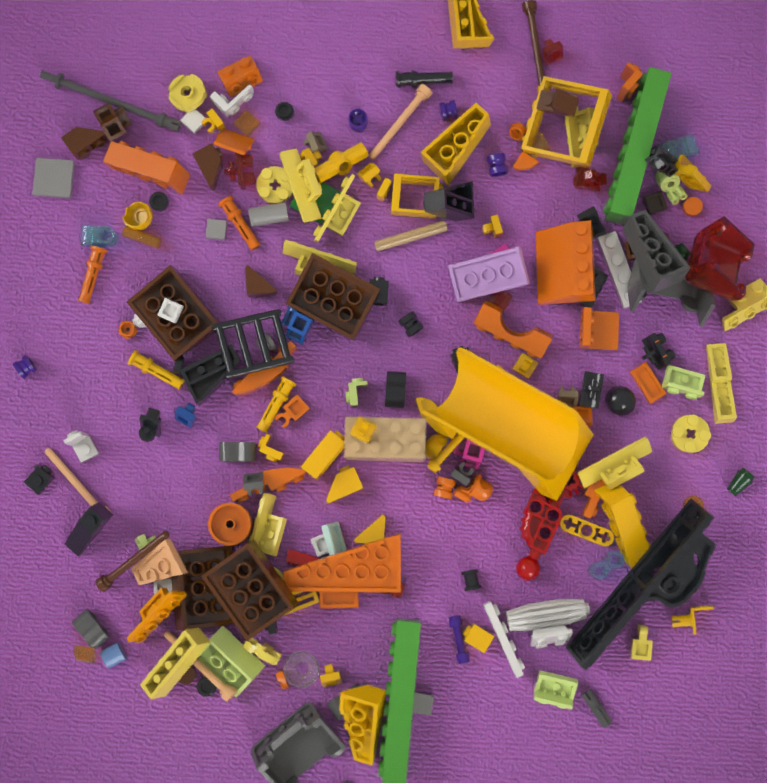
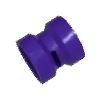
[348,108,368,132]
[487,153,508,177]

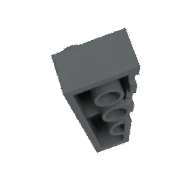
[623,210,690,294]

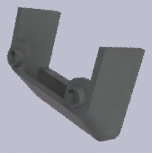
[627,258,716,327]

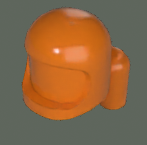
[453,473,493,502]

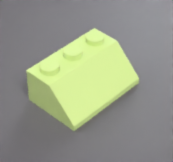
[198,626,265,698]

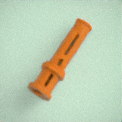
[218,196,261,250]
[78,245,108,304]

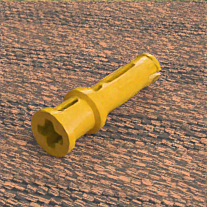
[128,350,185,390]
[256,376,297,433]

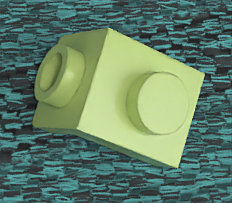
[345,378,368,407]

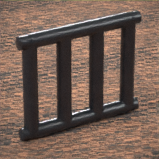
[212,309,295,379]

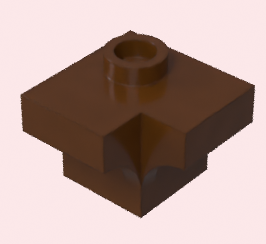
[93,102,132,141]

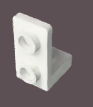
[210,84,254,118]
[63,430,100,463]

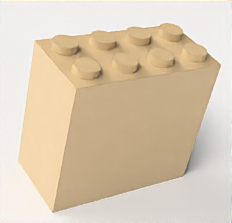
[344,417,426,462]

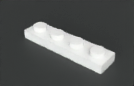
[597,231,642,309]
[483,601,525,678]

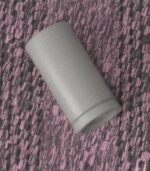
[248,202,289,227]

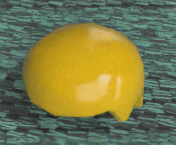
[122,202,153,230]
[425,433,448,461]

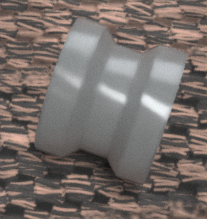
[255,333,277,351]

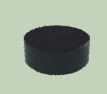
[149,192,169,212]
[173,356,184,374]
[197,676,217,697]

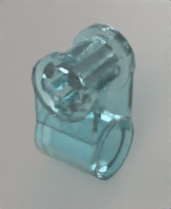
[80,225,118,247]

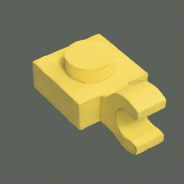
[630,624,653,661]

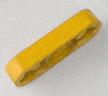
[559,515,614,546]

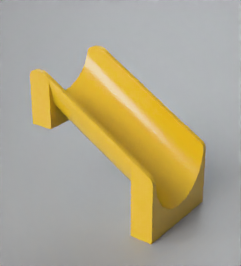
[420,347,594,501]

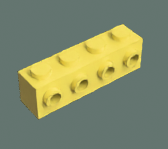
[140,628,210,700]

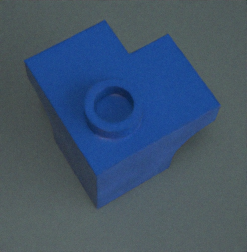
[281,306,315,345]

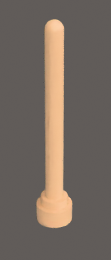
[369,84,433,159]
[45,448,112,513]
[164,631,238,702]

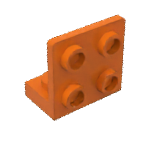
[579,307,619,350]

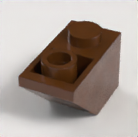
[61,127,108,160]

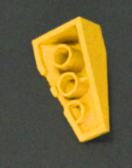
[339,685,386,766]

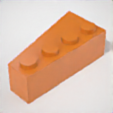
[103,141,191,195]

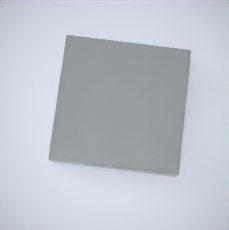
[32,158,75,199]

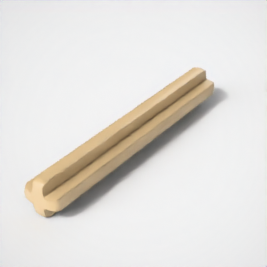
[374,221,447,252]

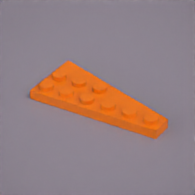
[283,533,401,592]

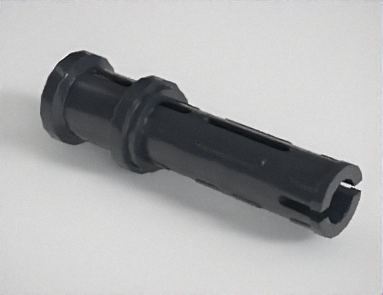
[396,70,453,88]

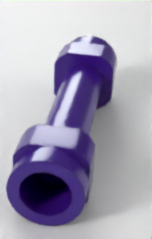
[449,615,470,664]

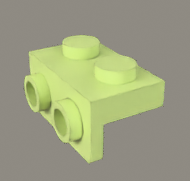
[662,365,705,400]
[534,670,578,709]

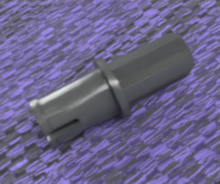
[581,689,612,728]

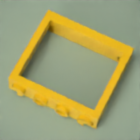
[521,76,612,168]

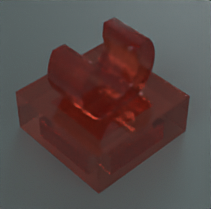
[543,38,563,65]
[488,291,513,313]

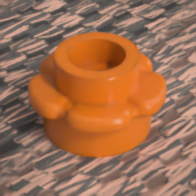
[509,122,527,140]
[118,320,137,339]

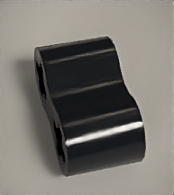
[385,371,406,408]

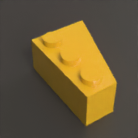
[448,0,494,49]

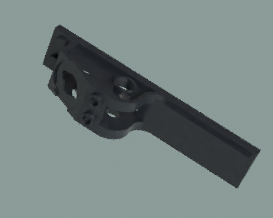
[566,498,716,671]

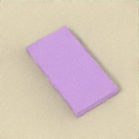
[448,246,530,302]

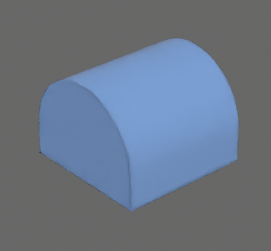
[100,642,128,669]

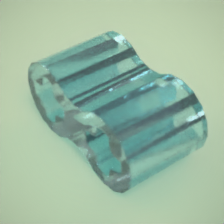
[659,135,699,159]
[588,551,625,580]

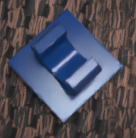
[174,403,196,428]

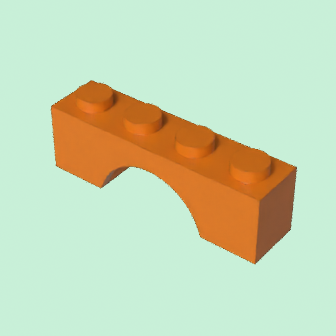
[473,300,553,359]

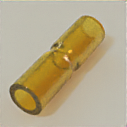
[122,225,162,249]

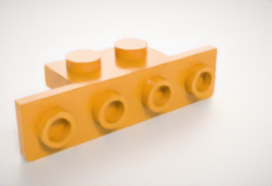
[126,588,187,643]

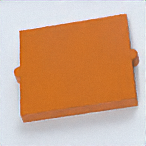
[214,128,255,155]

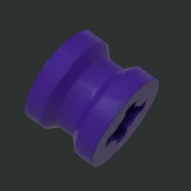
[439,100,458,122]
[13,355,37,379]

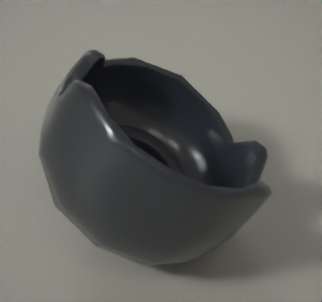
[605,386,636,416]

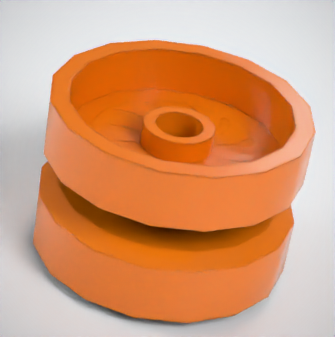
[208,503,253,546]

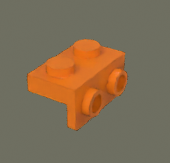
[217,55,263,97]
[616,62,643,102]

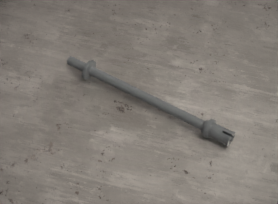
[40,71,182,133]

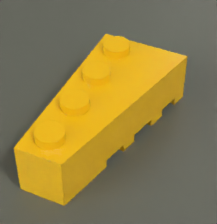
[420,103,491,186]
[595,485,651,569]

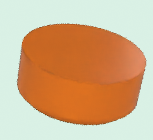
[682,197,703,217]

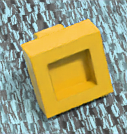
[201,109,225,134]
[299,148,322,168]
[356,162,381,187]
[482,214,503,238]
[512,353,538,379]
[349,416,377,444]
[320,664,343,688]

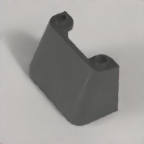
[251,702,347,783]

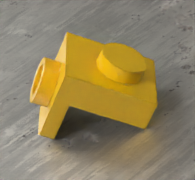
[258,434,285,463]

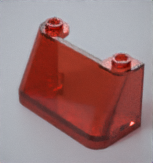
[685,216,755,301]

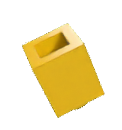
[462,623,494,653]

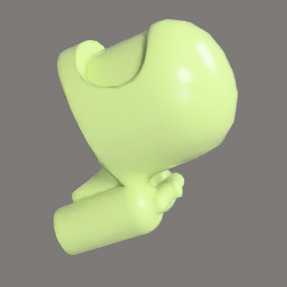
[655,171,687,205]

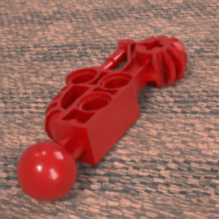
[516,466,584,581]

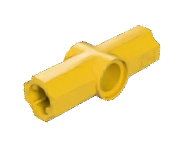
[315,142,369,183]

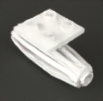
[506,599,590,649]

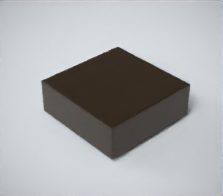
[643,191,668,215]

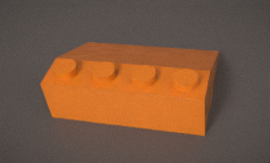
[536,220,596,305]

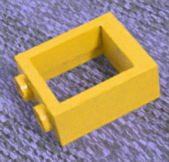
[391,173,443,219]
[301,430,345,480]

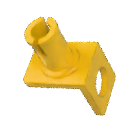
[671,605,714,635]

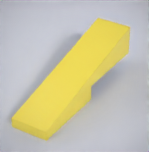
[706,343,737,424]

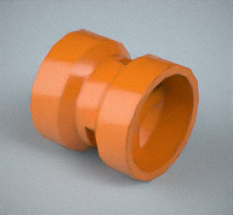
[433,476,456,500]

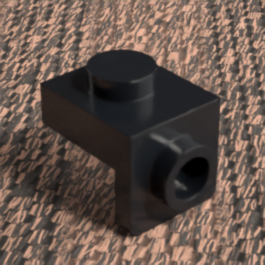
[577,206,606,239]

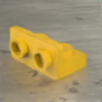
[675,155,711,192]

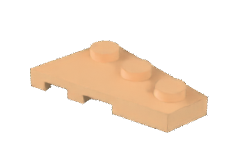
[131,539,188,585]

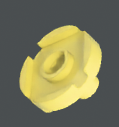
[168,74,207,113]
[256,166,293,204]
[671,414,711,453]
[243,637,282,665]

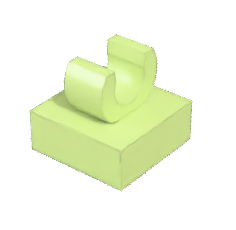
[135,534,156,554]

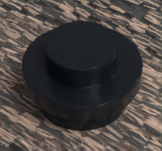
[275,102,294,121]

